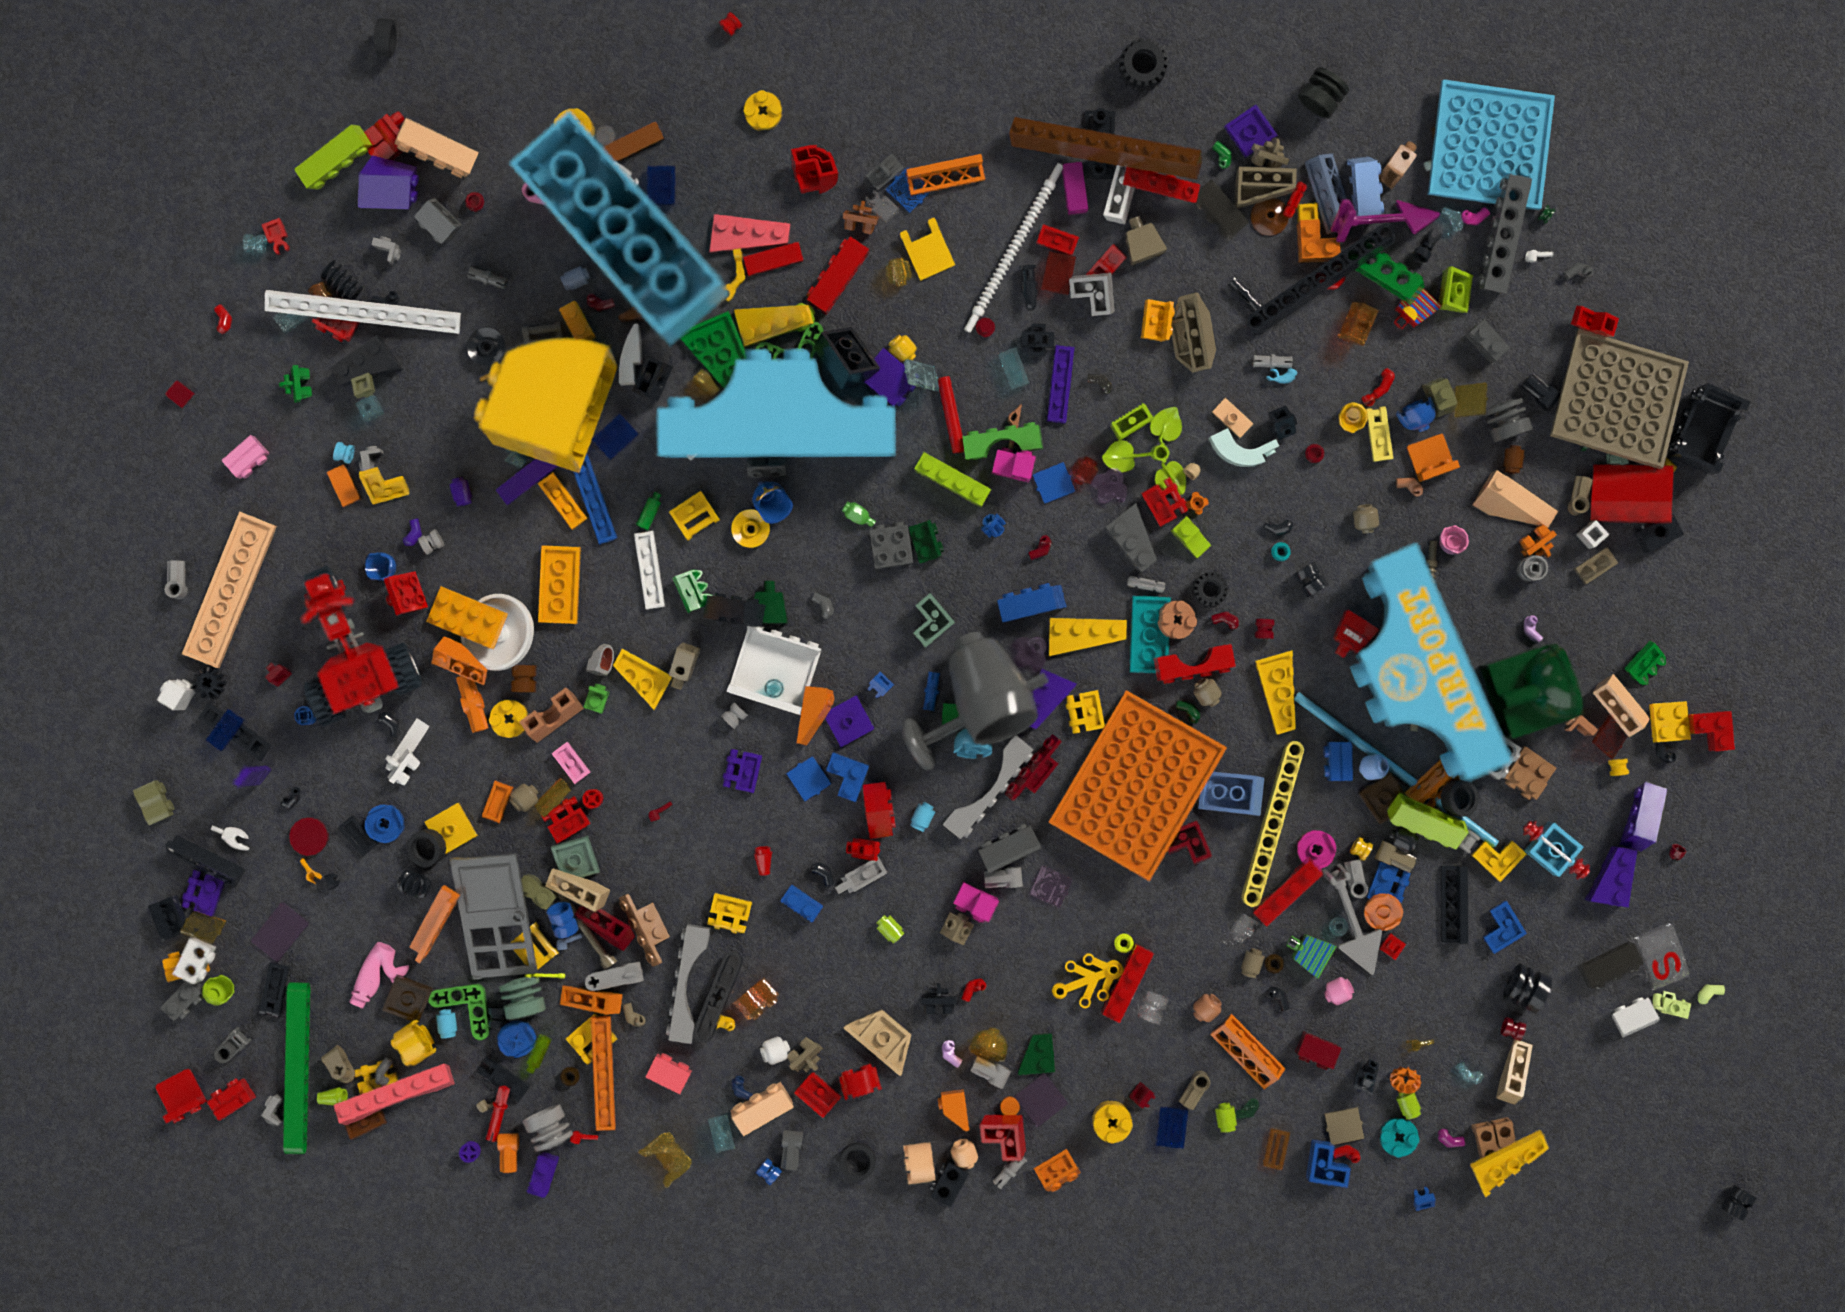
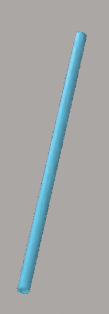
[1294,692,1499,848]

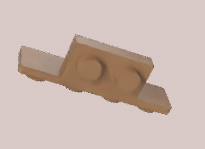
[619,894,670,966]

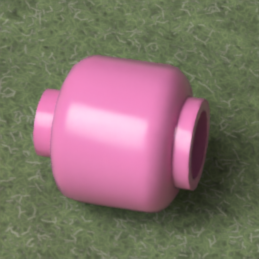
[1324,977,1354,1005]

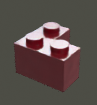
[1168,821,1212,865]

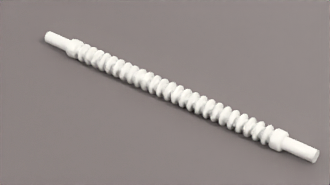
[964,163,1063,333]

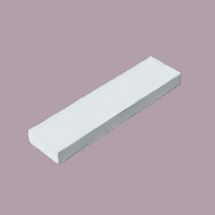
[634,531,665,610]

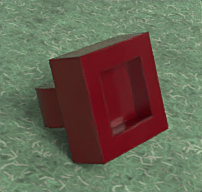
[265,662,292,687]
[1129,1082,1156,1108]

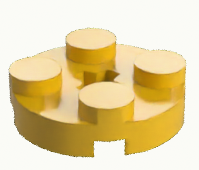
[744,90,782,130]
[489,700,528,738]

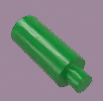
[636,492,661,530]

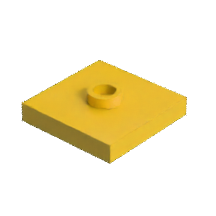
[425,803,478,854]

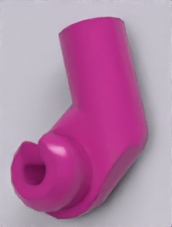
[1461,207,1490,225]

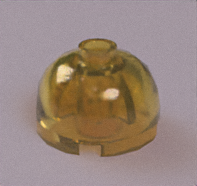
[968,1027,1008,1062]

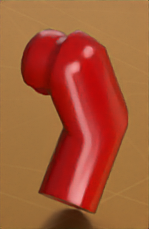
[961,978,986,1002]
[1333,1145,1361,1163]

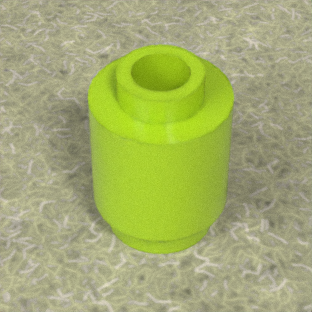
[876,915,904,944]
[1396,1092,1421,1120]
[1215,1103,1237,1132]

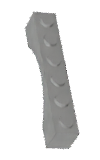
[943,735,1033,839]
[666,924,711,1044]

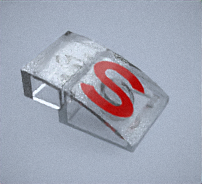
[1633,923,1689,990]

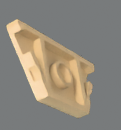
[844,1010,911,1076]

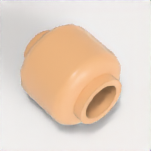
[951,1139,978,1169]

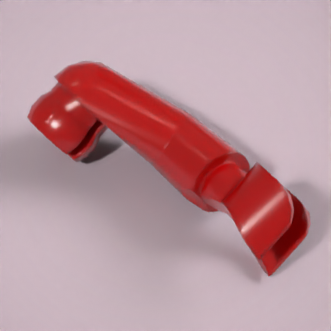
[1361,368,1395,407]

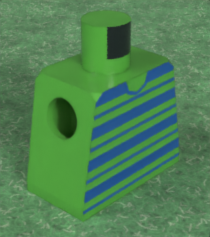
[1286,934,1336,978]

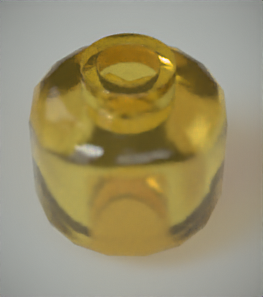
[885,257,912,287]

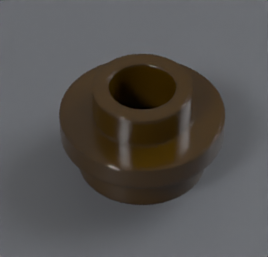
[1264,954,1284,974]
[560,1067,580,1086]

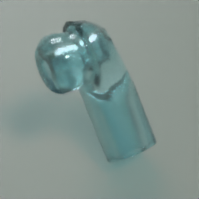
[1440,206,1463,232]
[1456,1062,1484,1084]

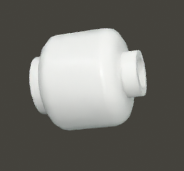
[760,1036,790,1065]

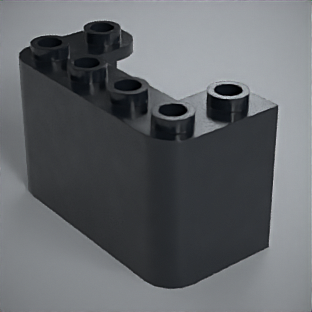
[1667,383,1751,475]

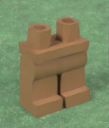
[1471,1117,1516,1159]

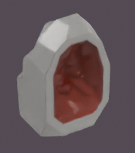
[587,644,614,676]

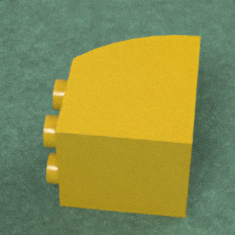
[475,339,618,473]

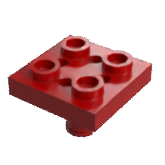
[383,571,428,615]

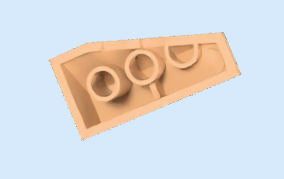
[1472,470,1558,528]

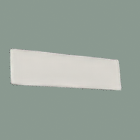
[386,718,429,770]

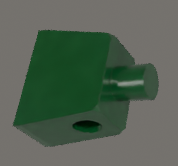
[754,581,788,624]

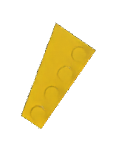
[1049,618,1127,656]
[1255,650,1296,735]

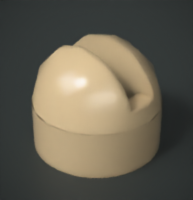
[1183,463,1200,480]

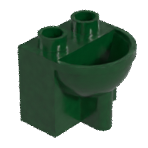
[1480,643,1583,739]

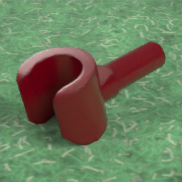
[648,801,673,822]

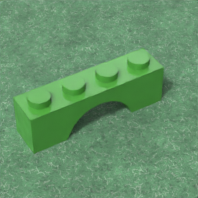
[962,422,1043,461]

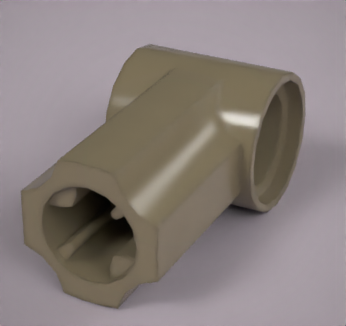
[1567,476,1593,516]
[1375,841,1416,873]
[1179,1071,1210,1110]

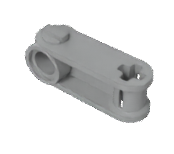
[585,961,644,991]

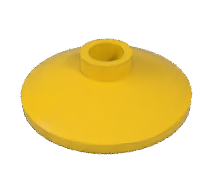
[731,509,770,548]

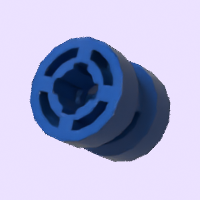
[294,706,317,725]
[755,1158,782,1185]

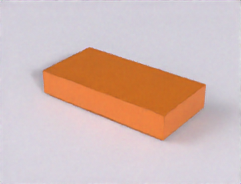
[327,464,361,507]
[481,781,514,823]

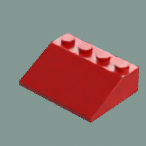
[1591,465,1674,524]

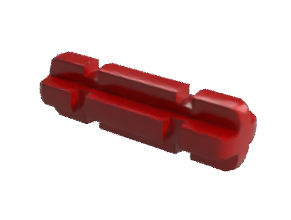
[1283,182,1307,218]

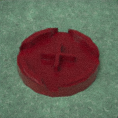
[289,817,329,856]

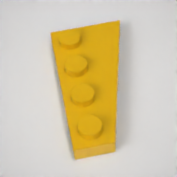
[734,305,814,347]
[1470,1130,1549,1197]

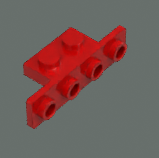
[1122,167,1200,203]

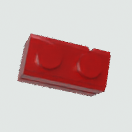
[207,1078,256,1121]

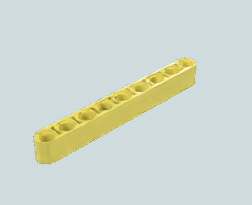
[1241,741,1304,907]

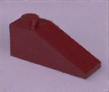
[574,905,635,952]

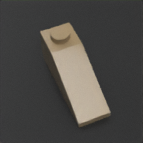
[545,869,610,911]
[1496,1040,1533,1105]

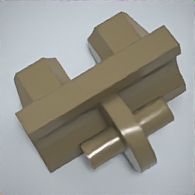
[1251,137,1289,168]
[787,1037,823,1072]

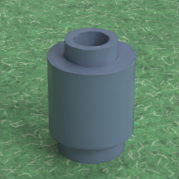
[560,266,590,291]

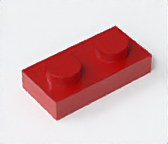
[1036,224,1079,256]

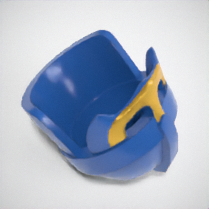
[752,481,793,523]

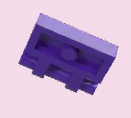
[722,749,763,793]
[181,869,225,917]

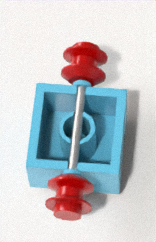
[1522,820,1590,879]

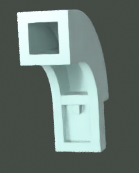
[1209,428,1279,467]

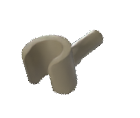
[476,1099,494,1112]

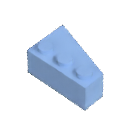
[1347,157,1384,216]

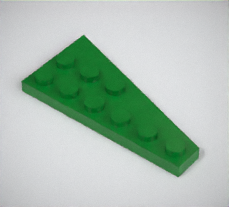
[680,311,745,390]

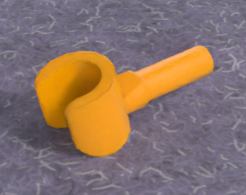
[300,859,322,884]

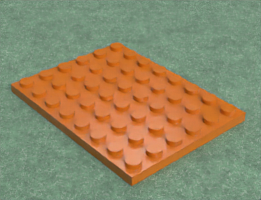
[1049,690,1227,882]

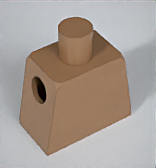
[1379,141,1417,189]

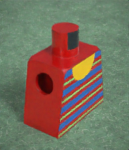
[1394,289,1442,330]

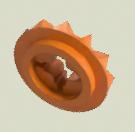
[1390,1066,1421,1094]

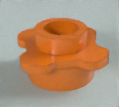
[1186,492,1209,515]

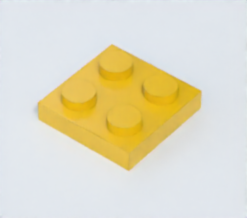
[1649,701,1691,743]

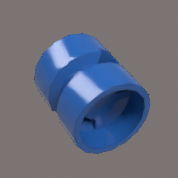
[547,902,579,938]

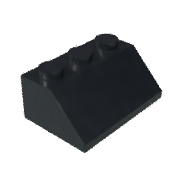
[814,327,880,390]

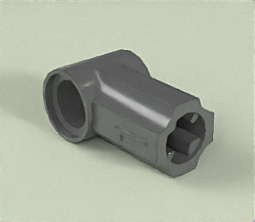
[781,1130,803,1170]

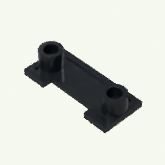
[1083,108,1115,180]

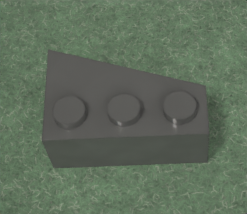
[1104,503,1157,573]

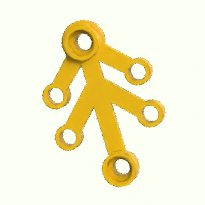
[1052,953,1123,1008]

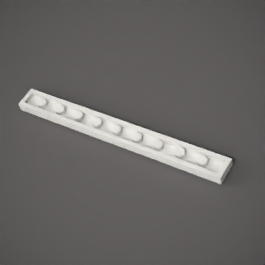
[265,290,461,334]

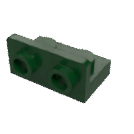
[908,520,944,564]

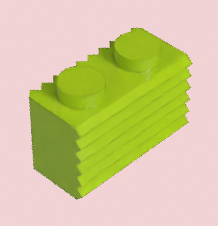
[1110,403,1154,440]

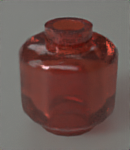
[1070,456,1099,485]

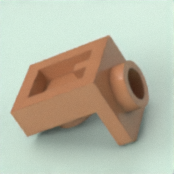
[1564,715,1598,736]

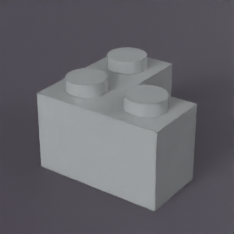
[1069,273,1115,316]

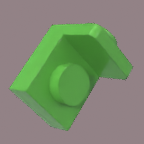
[583,683,610,714]

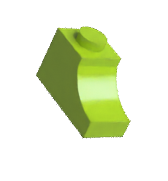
[1171,516,1211,559]

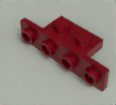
[1005,734,1062,801]

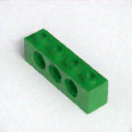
[1349,243,1425,305]

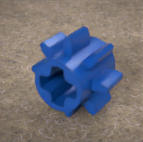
[981,514,1006,538]

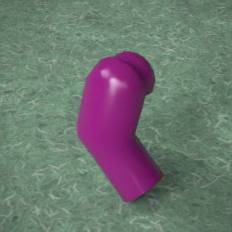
[1438,1129,1465,1148]

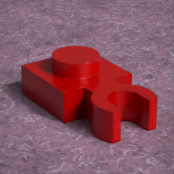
[262,218,290,255]

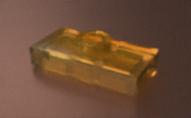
[535,778,571,817]

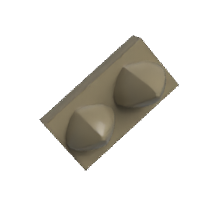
[1574,547,1618,585]

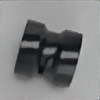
[488,1006,508,1028]

